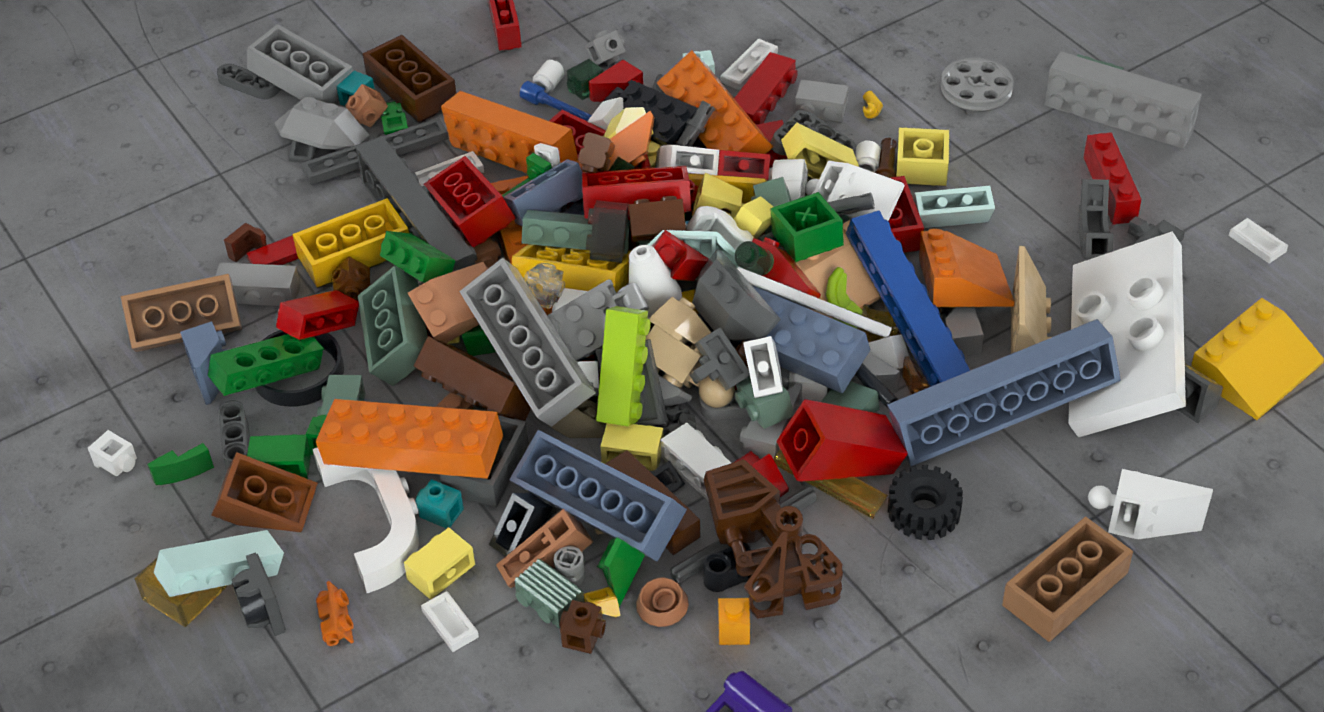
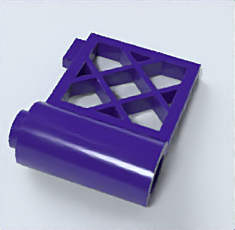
[706,671,792,712]

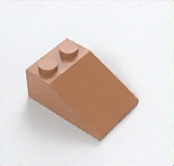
[408,262,487,343]

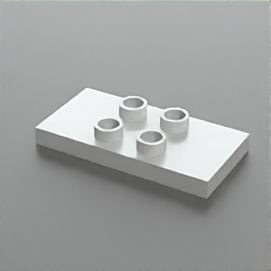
[1068,231,1186,437]

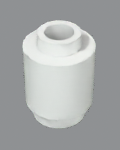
[533,60,565,93]
[855,141,881,173]

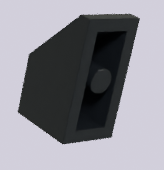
[489,493,553,556]

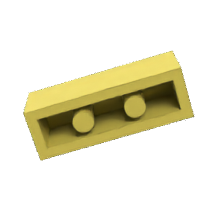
[781,123,859,175]

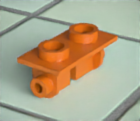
[316,581,354,646]

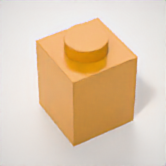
[718,598,750,645]

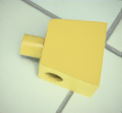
[692,173,744,219]

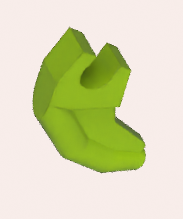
[825,267,863,329]

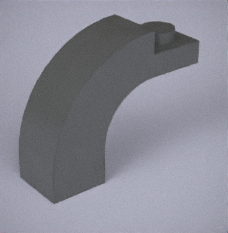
[1079,179,1114,259]

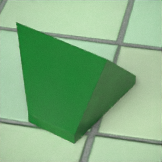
[597,537,645,607]

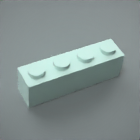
[154,530,284,597]

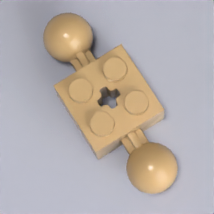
[645,325,735,408]

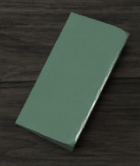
[821,381,880,413]

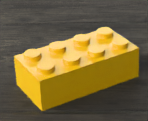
[292,198,409,287]

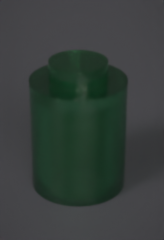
[735,241,774,276]

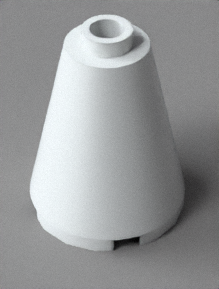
[629,245,682,319]

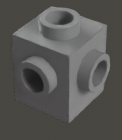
[585,29,626,66]

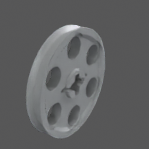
[941,58,1014,111]

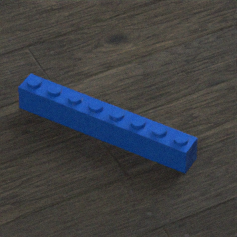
[846,210,971,387]

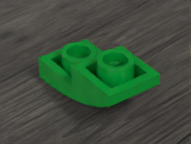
[147,443,214,485]

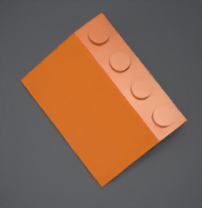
[919,229,1015,307]

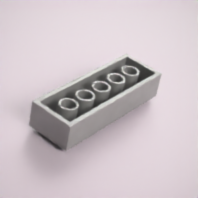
[1044,52,1202,149]
[459,258,596,427]

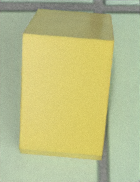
[734,196,773,239]

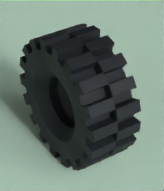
[888,465,963,540]

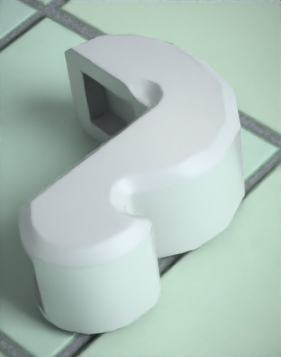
[687,206,753,259]

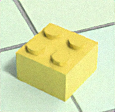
[896,128,949,186]

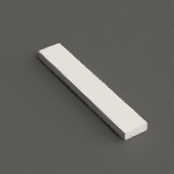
[737,267,892,338]

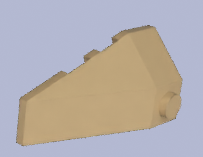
[650,297,712,357]

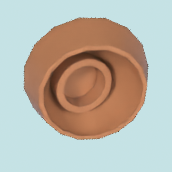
[636,577,689,627]

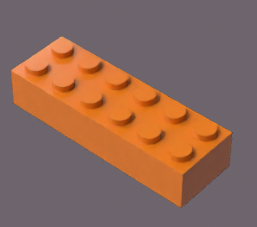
[657,50,773,154]
[441,91,578,173]
[316,399,503,479]

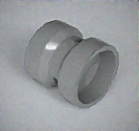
[554,546,585,586]

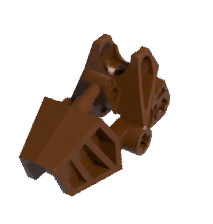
[703,459,843,618]

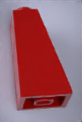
[777,399,908,482]

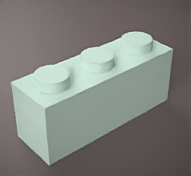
[913,186,995,228]

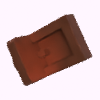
[224,222,267,262]

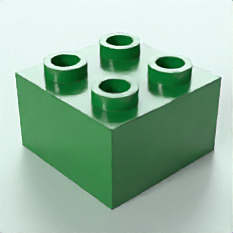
[770,192,844,262]

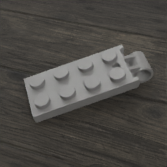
[547,279,649,362]

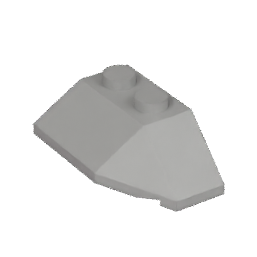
[274,96,370,150]

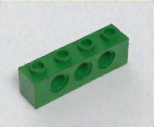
[208,334,324,396]

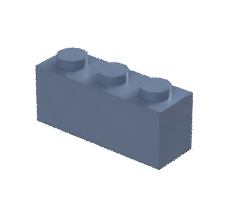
[503,159,583,226]

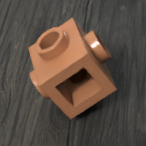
[345,84,388,128]

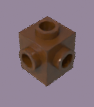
[332,256,371,301]
[559,600,606,654]

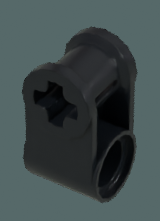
[703,542,752,592]

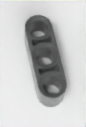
[218,400,250,470]

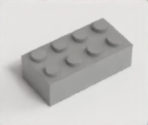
[247,24,353,103]

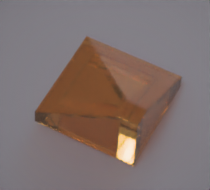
[902,356,929,394]

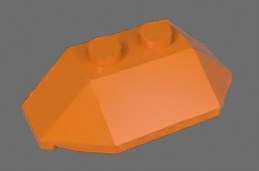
[577,111,655,173]

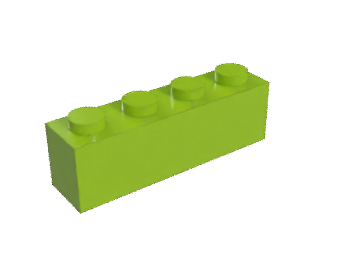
[596,306,650,427]

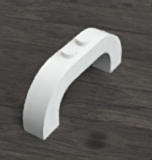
[312,447,419,593]

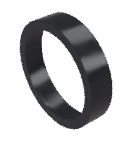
[255,330,344,407]

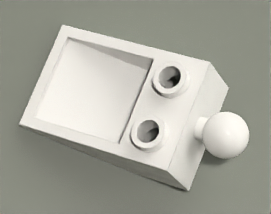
[805,161,905,224]
[1088,469,1213,539]

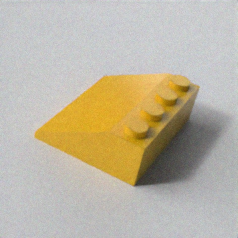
[512,244,632,297]
[1191,298,1324,420]

